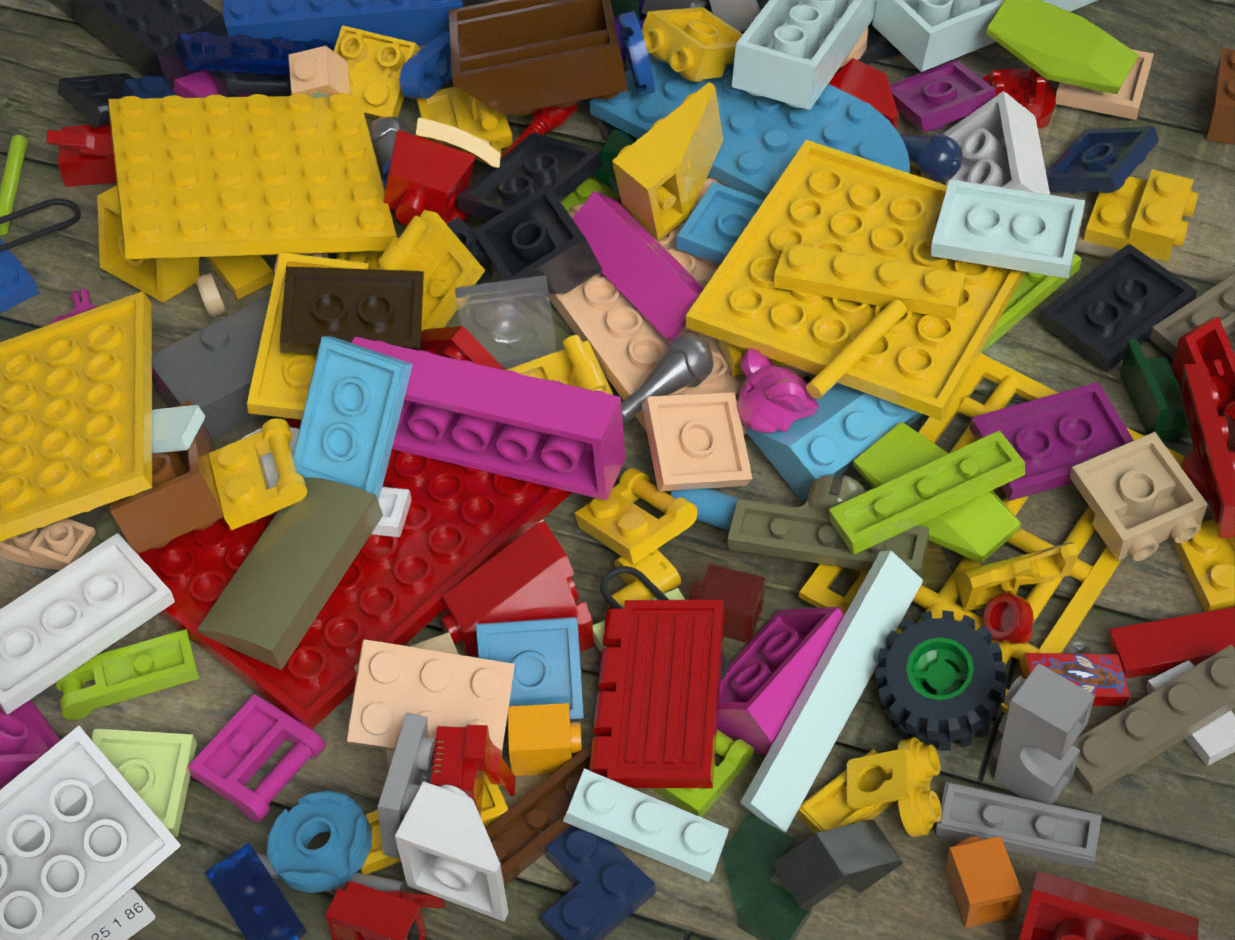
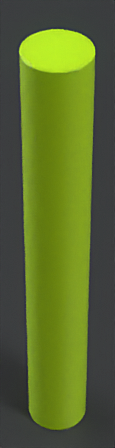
[0,135,28,236]

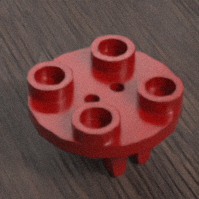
[982,68,1056,129]

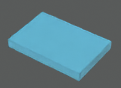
[293,336,413,501]

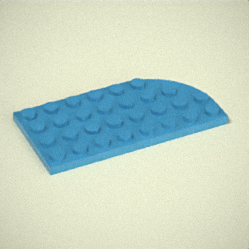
[590,53,910,200]

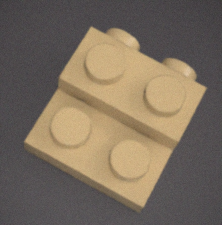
[1070,432,1208,561]

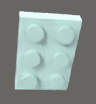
[931,179,1085,279]

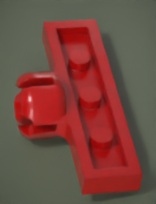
[1179,363,1235,538]

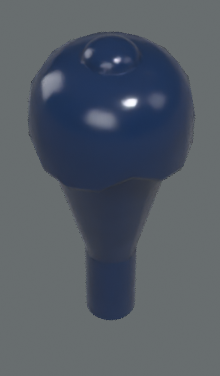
[900,133,962,183]

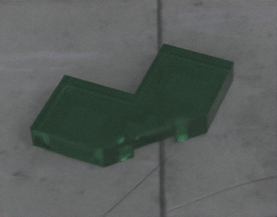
[721,813,812,940]

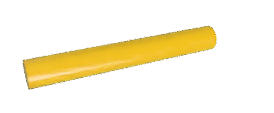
[806,299,907,399]

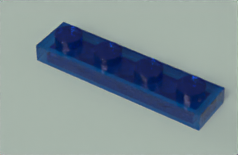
[176,31,334,75]

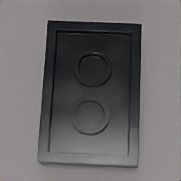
[456,132,602,220]
[1039,243,1197,372]

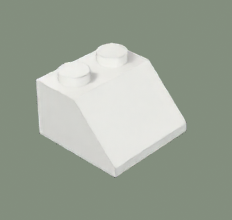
[395,781,508,921]

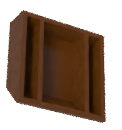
[449,0,628,116]

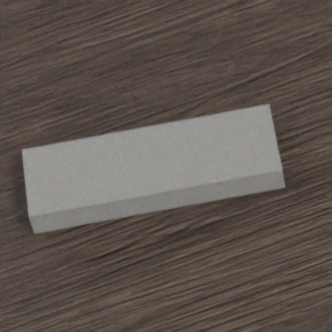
[935,782,1102,869]

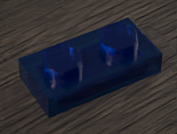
[204,843,308,940]

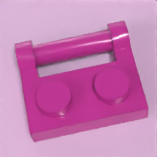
[188,694,326,823]

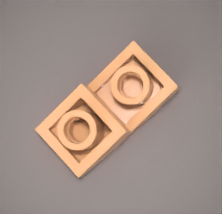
[0,518,96,570]

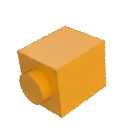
[508,703,582,776]

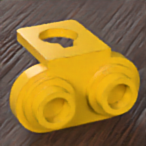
[847,737,942,838]

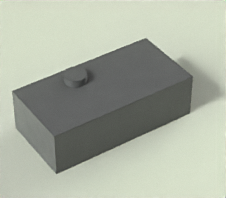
[152,294,271,441]

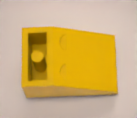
[612,82,723,242]

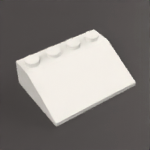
[0,726,181,940]

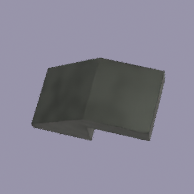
[772,819,903,912]

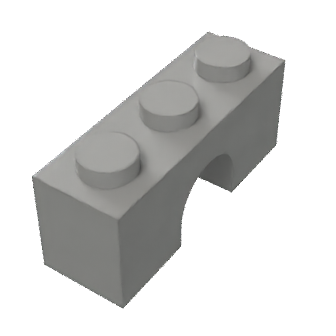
[993,663,1095,805]

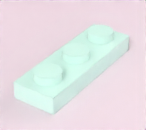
[563,769,729,882]

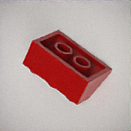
[1019,871,1199,940]

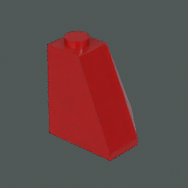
[440,521,594,658]

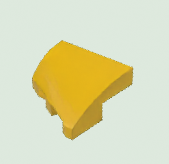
[955,542,1079,611]

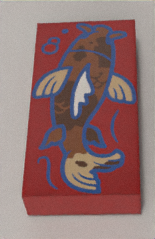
[1019,653,1131,706]

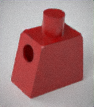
[383,130,476,226]

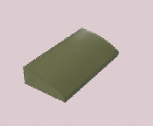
[197,477,383,670]

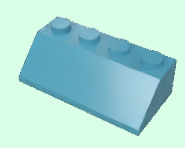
[745,383,925,503]

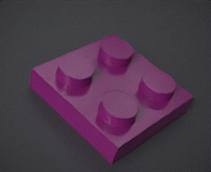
[890,60,996,132]

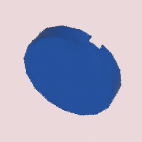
[617,11,655,96]

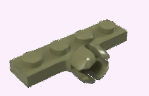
[727,474,929,578]

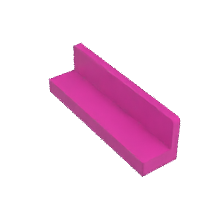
[573,191,704,340]

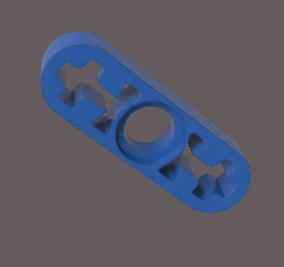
[400,31,452,99]

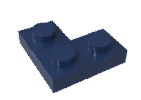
[541,825,656,940]

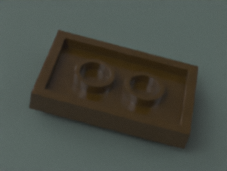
[280,266,424,354]

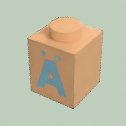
[289,46,350,98]

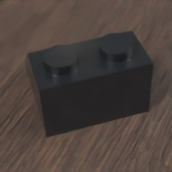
[473,184,603,294]

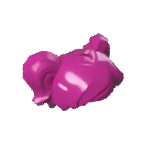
[737,348,819,433]

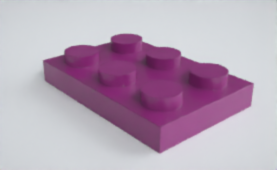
[969,382,1134,501]

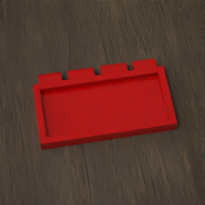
[589,600,725,789]

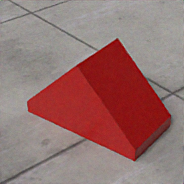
[1171,316,1235,416]

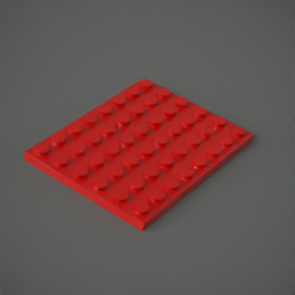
[138,418,572,730]

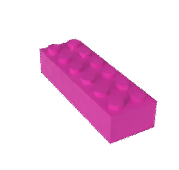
[351,337,626,500]

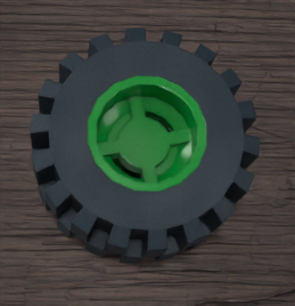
[876,610,1006,751]

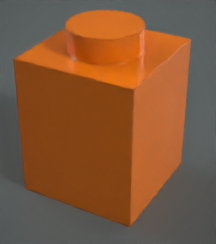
[945,836,1022,928]

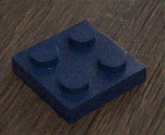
[1046,126,1159,194]

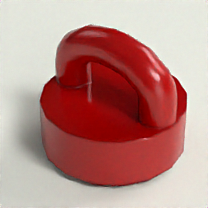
[983,593,1034,645]

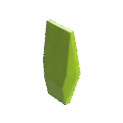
[985,0,1139,95]
[853,421,1021,564]

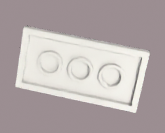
[0,533,175,715]

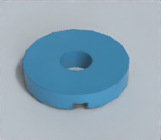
[267,790,372,893]

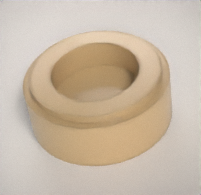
[196,272,228,318]

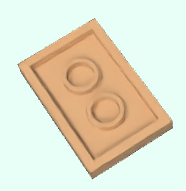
[345,639,515,754]

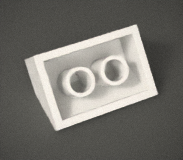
[943,91,1050,195]

